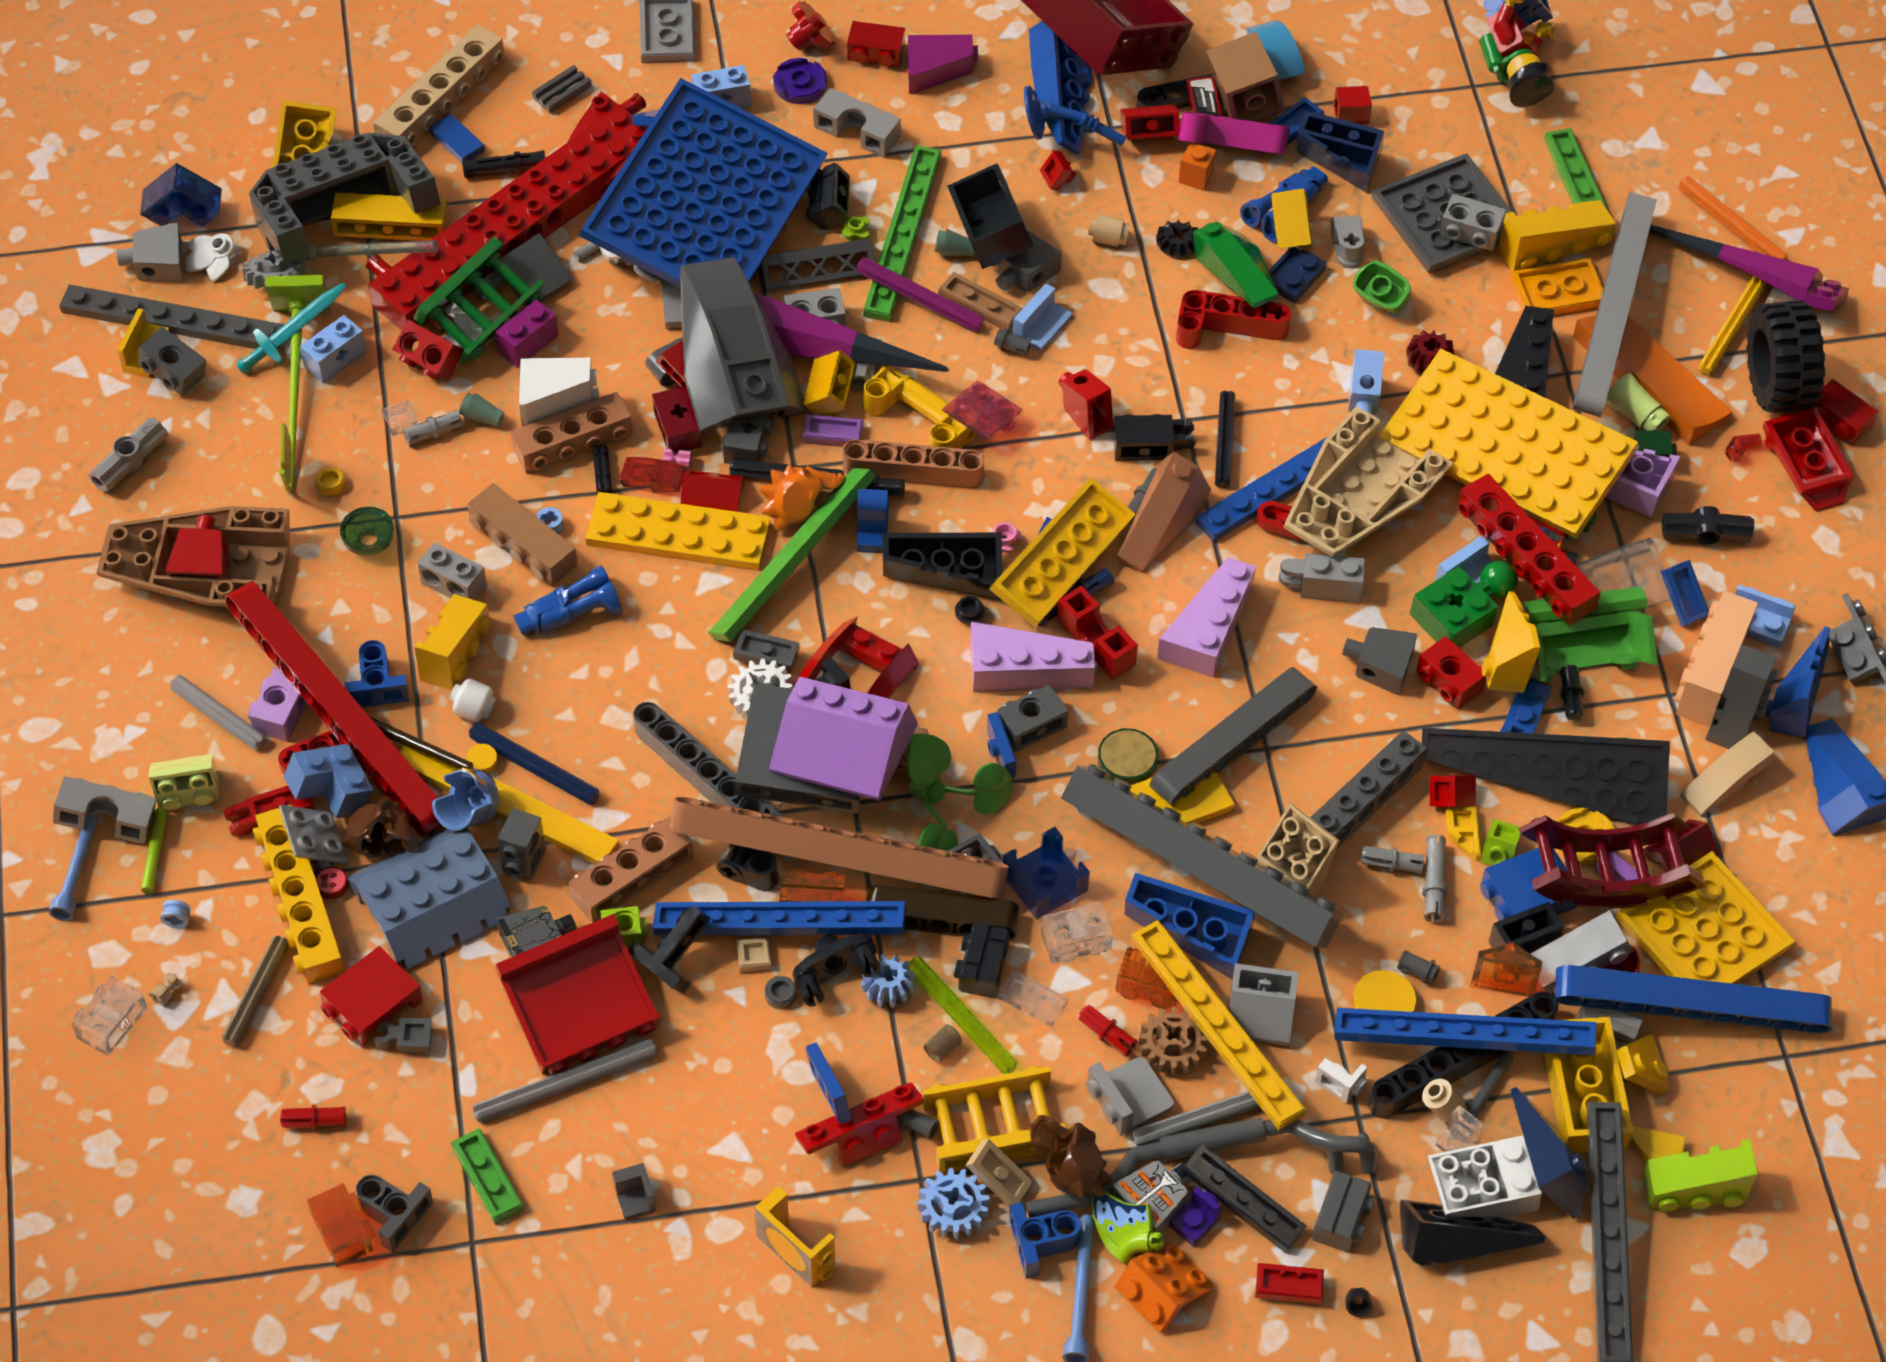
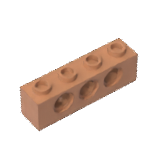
[510,392,632,473]
[569,816,694,923]

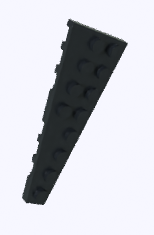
[1422,727,1670,825]

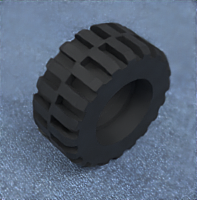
[1746,300,1825,413]

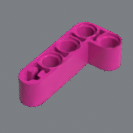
[1178,111,1290,154]

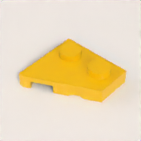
[1616,1034,1670,1094]

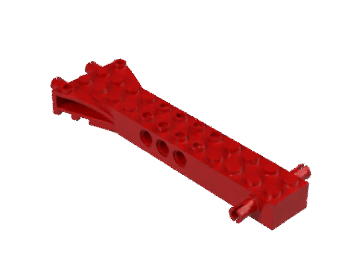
[366,91,648,332]

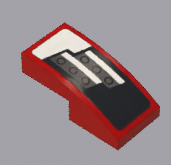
[1186,76,1222,116]

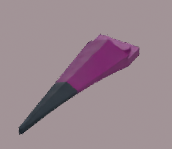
[1649,225,1849,311]
[756,294,949,372]

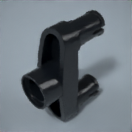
[792,933,881,1007]

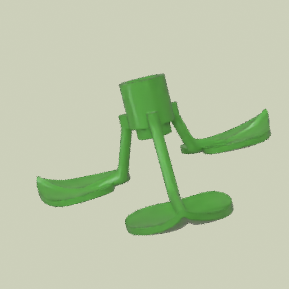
[907,733,1013,851]

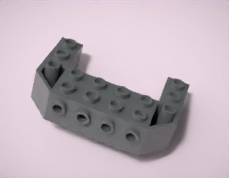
[249,133,441,263]

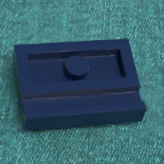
[1269,247,1327,303]

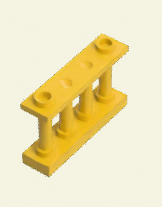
[923,1066,1066,1173]

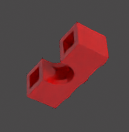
[1057,585,1138,680]

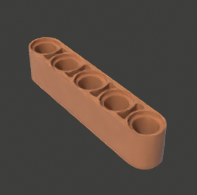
[843,439,985,488]

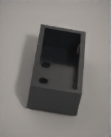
[947,163,1034,269]

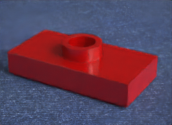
[1255,1263,1324,1305]

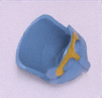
[432,768,500,831]

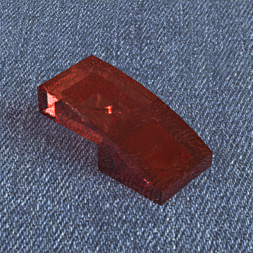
[619,457,687,493]

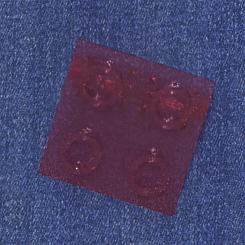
[942,380,1023,440]

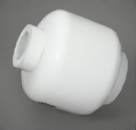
[449,678,496,723]

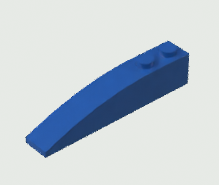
[1029,21,1092,155]

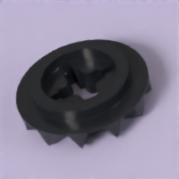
[1156,219,1198,257]

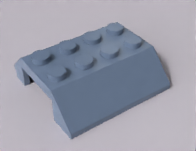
[347,829,510,970]

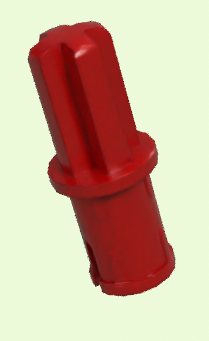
[1078,1005,1138,1057]
[280,1104,346,1131]

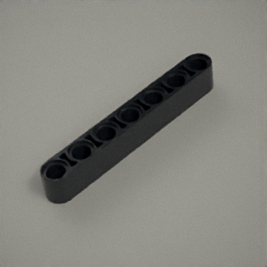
[1369,991,1559,1119]

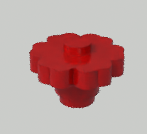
[786,1,836,51]

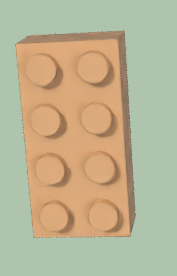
[1674,591,1758,727]

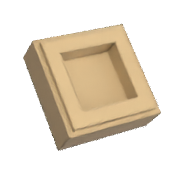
[737,937,771,973]

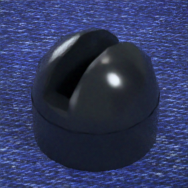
[1345,1287,1373,1317]

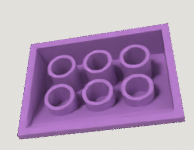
[769,676,918,801]

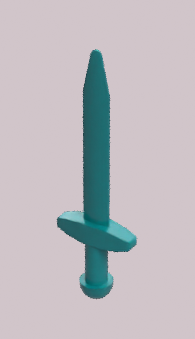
[237,283,346,374]

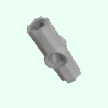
[88,417,168,492]

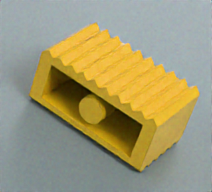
[803,350,856,416]

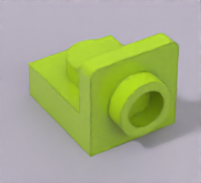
[1480,819,1521,866]

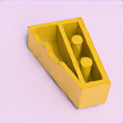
[414,594,492,690]

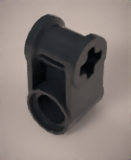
[717,844,779,891]

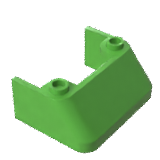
[1529,610,1658,682]

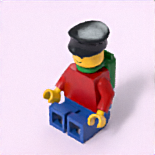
[1479,0,1555,108]

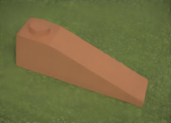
[1116,452,1211,572]

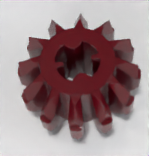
[1406,329,1455,374]

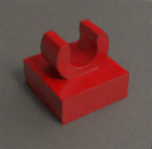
[1040,150,1077,190]

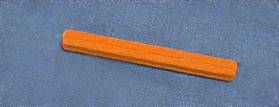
[1678,176,1787,260]

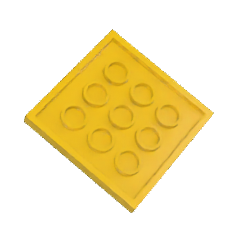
[1616,851,1795,984]

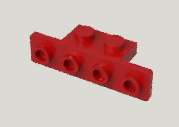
[795,1082,924,1167]

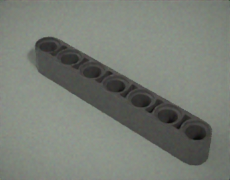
[1149,667,1317,807]
[633,702,783,853]

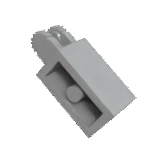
[1278,553,1364,603]

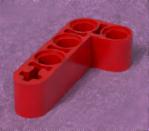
[1176,290,1291,349]

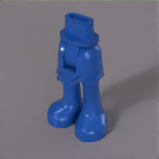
[1240,166,1328,243]
[513,565,623,635]

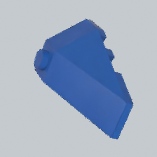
[1805,719,1886,836]

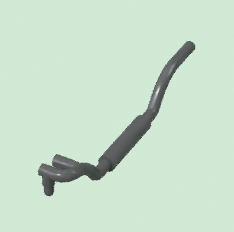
[1026,1117,1378,1218]

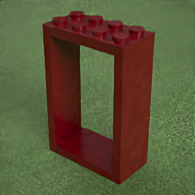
[1021,0,1194,76]

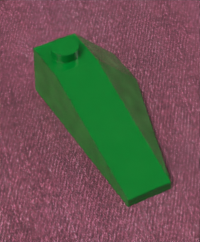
[1193,221,1279,308]

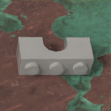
[813,88,901,158]
[53,776,156,845]

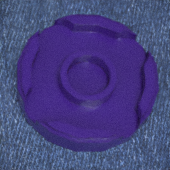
[773,58,827,104]

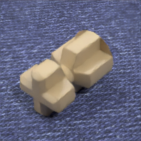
[149,972,183,1006]

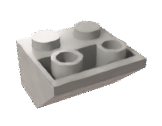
[1229,963,1299,1046]

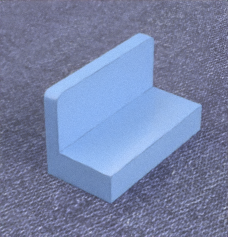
[1013,283,1072,351]
[1435,536,1493,583]

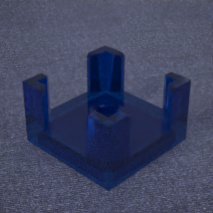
[1003,827,1090,920]

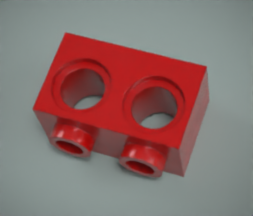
[392,320,464,380]

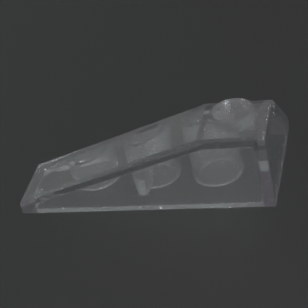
[1563,538,1671,607]

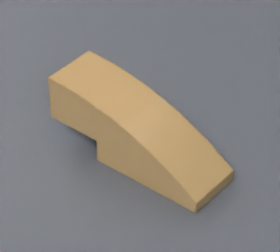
[1680,731,1775,817]

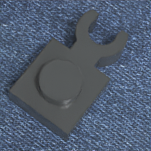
[374,1018,433,1053]

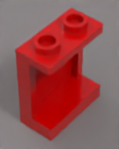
[320,946,423,1047]

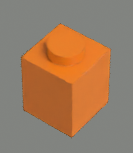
[1178,142,1216,191]

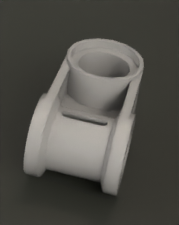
[1331,216,1364,268]

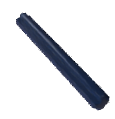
[469,722,600,805]

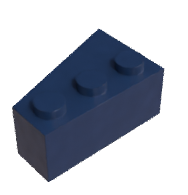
[1296,110,1385,193]

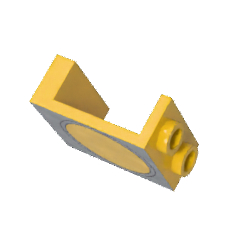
[754,1186,836,1287]

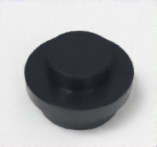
[955,596,985,625]

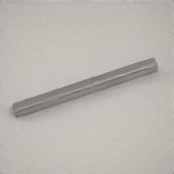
[472,1039,657,1122]

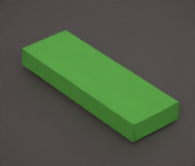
[450,1128,524,1225]

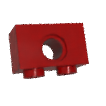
[1416,636,1487,710]

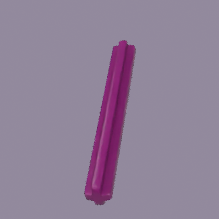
[857,257,984,332]

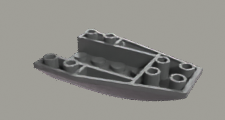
[680,257,807,432]

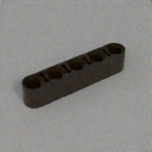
[866,886,1019,940]

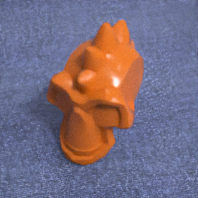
[759,465,845,532]

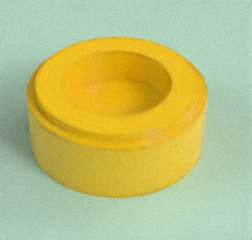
[315,467,346,497]
[466,744,498,774]

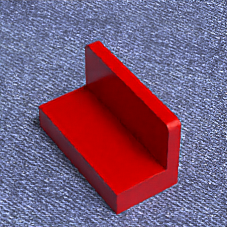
[680,470,745,512]

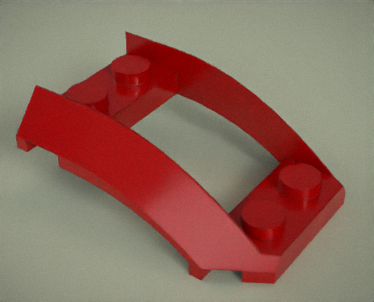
[793,616,919,699]

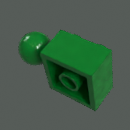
[1410,561,1518,647]

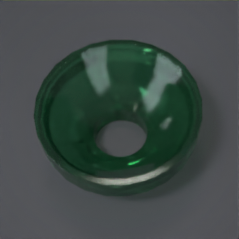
[340,507,394,556]

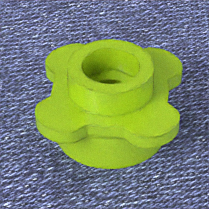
[842,216,870,241]

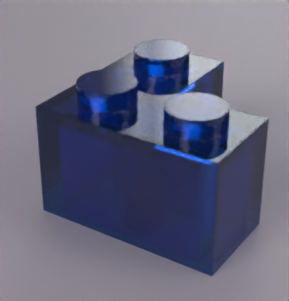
[140,163,222,227]

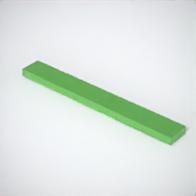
[863,145,942,322]
[708,468,876,642]

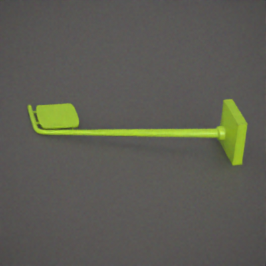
[265,275,330,494]

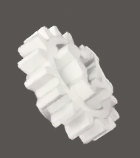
[727,659,793,719]

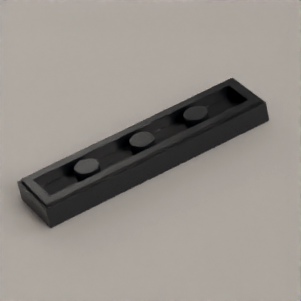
[1181,1144,1307,1253]

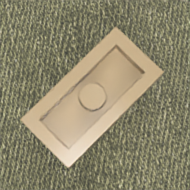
[965,1139,1033,1207]

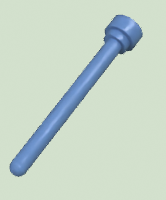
[48,814,99,921]
[1062,1214,1094,1362]

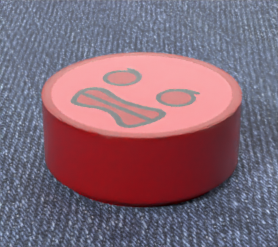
[316,867,348,899]

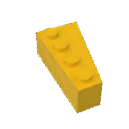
[1498,200,1616,271]

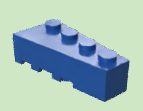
[1124,873,1255,979]

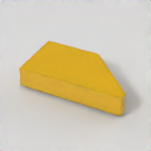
[1445,806,1481,861]
[1631,1126,1685,1162]

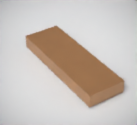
[938,272,1023,331]

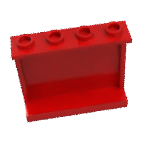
[496,914,661,1075]

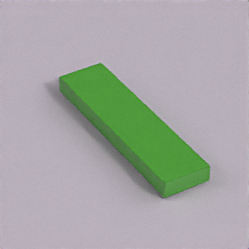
[1544,128,1607,209]
[1523,586,1648,624]

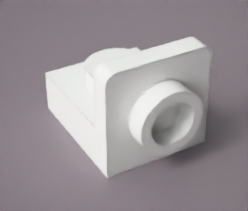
[1315,1058,1368,1103]

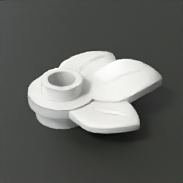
[185,233,234,282]

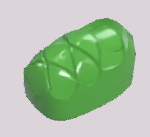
[1353,260,1412,313]

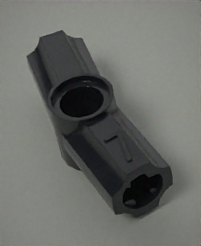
[1662,506,1754,545]

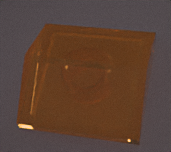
[1470,943,1543,997]

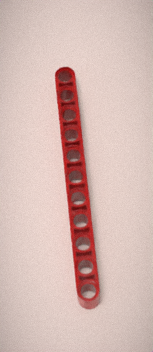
[225,581,442,837]

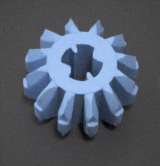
[861,953,915,1009]

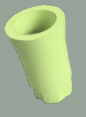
[1605,373,1671,431]

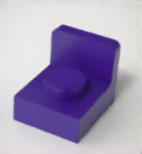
[1169,1187,1222,1247]

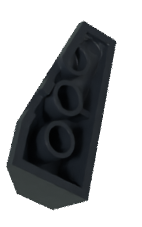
[1400,1199,1545,1266]

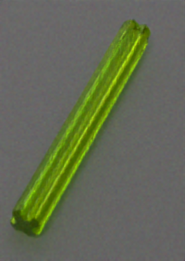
[908,956,1017,1074]

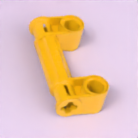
[863,365,980,449]

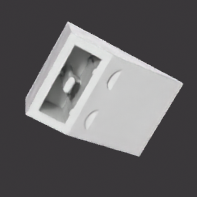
[1428,1136,1542,1217]

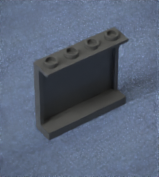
[735,682,860,814]

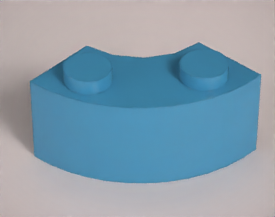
[1246,20,1306,80]

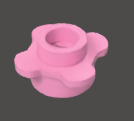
[993,522,1022,553]

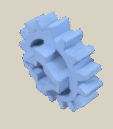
[918,1168,989,1239]

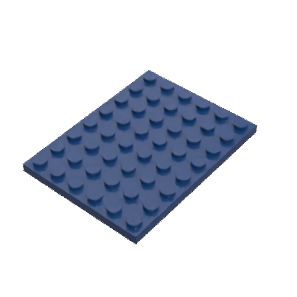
[579,78,828,288]

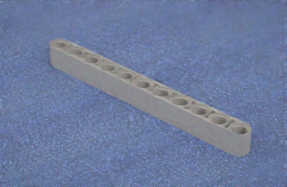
[1572,192,1657,417]

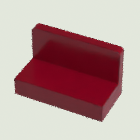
[1643,819,1720,872]

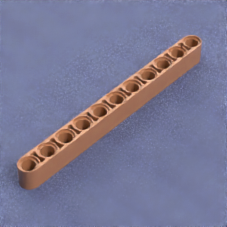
[669,797,1009,898]

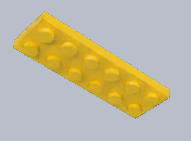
[989,477,1136,628]
[585,492,771,571]

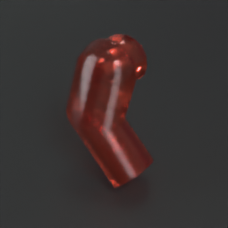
[1725,433,1762,461]

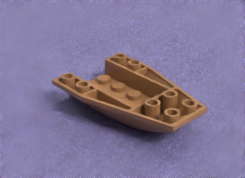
[96,506,290,607]

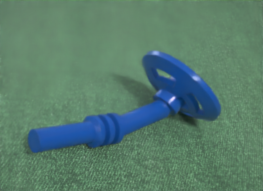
[1024,86,1126,146]

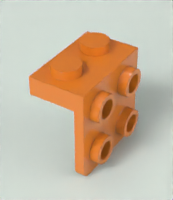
[1114,1242,1214,1333]

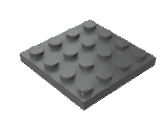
[1372,153,1512,274]

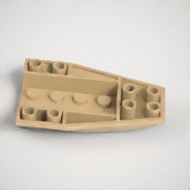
[1284,406,1454,557]

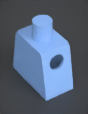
[1348,349,1384,415]

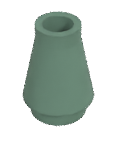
[935,229,975,257]
[459,393,504,427]

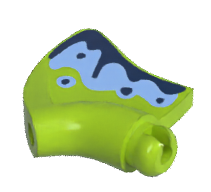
[1092,1191,1165,1264]

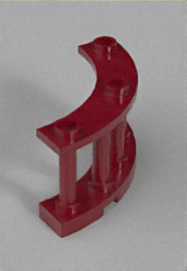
[1519,813,1705,909]

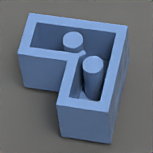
[284,744,373,818]

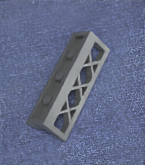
[760,239,874,290]

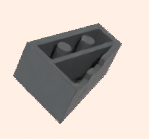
[1705,644,1778,749]

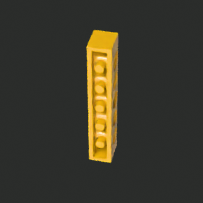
[252,805,344,984]

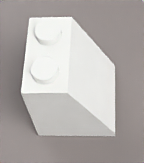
[519,357,599,426]

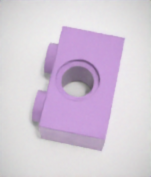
[248,668,307,742]

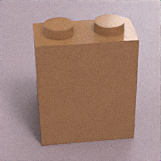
[1205,32,1285,122]

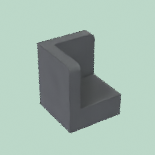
[612,1163,656,1220]

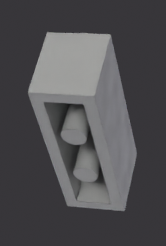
[1526,910,1634,995]

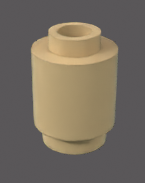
[1088,214,1130,247]
[1422,1079,1465,1122]

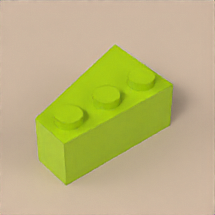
[1642,1139,1758,1212]

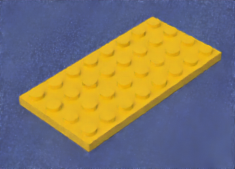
[1379,349,1639,539]

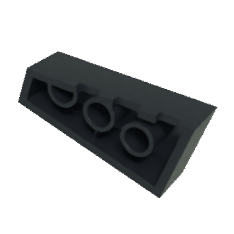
[1495,306,1554,397]

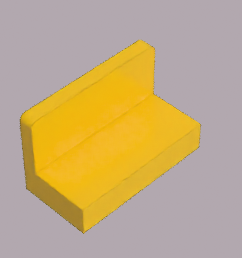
[1271,188,1313,249]
[117,308,170,378]

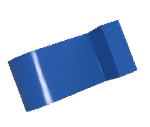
[857,489,889,553]
[344,640,409,707]
[1009,1203,1081,1278]

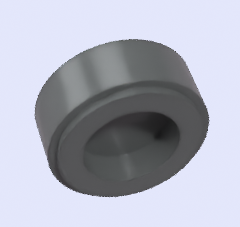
[765,976,797,1009]

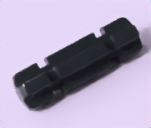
[592,444,612,494]

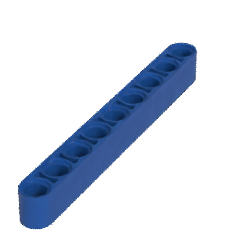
[1555,965,1832,1033]

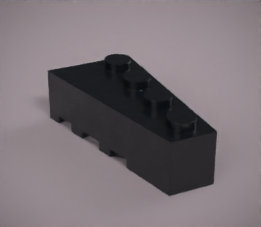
[882,532,1003,601]

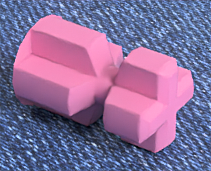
[662,449,692,468]

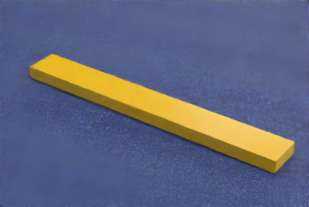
[399,745,619,865]
[1131,920,1306,1130]

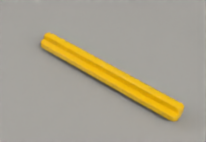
[1698,275,1767,376]

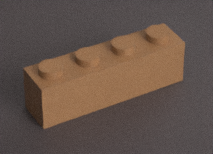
[468,483,578,586]

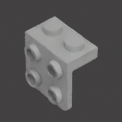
[1086,1057,1174,1136]

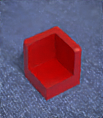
[1333,86,1372,125]
[1429,775,1476,807]

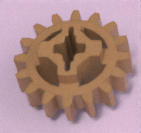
[1138,1006,1209,1075]

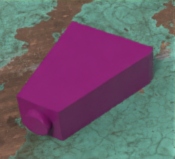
[908,34,978,94]

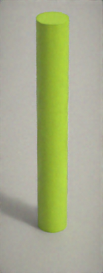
[141,808,168,894]

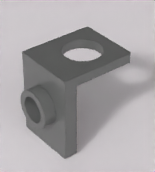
[949,833,1003,863]

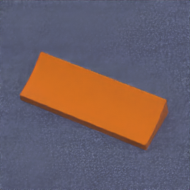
[1573,314,1732,446]

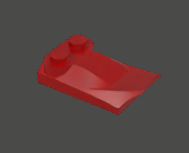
[1762,407,1854,511]

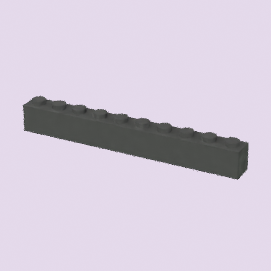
[1061,764,1344,948]

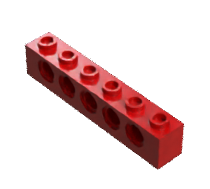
[1458,473,1601,626]

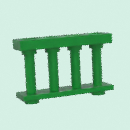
[413,236,545,365]

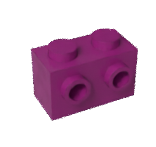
[495,299,558,368]

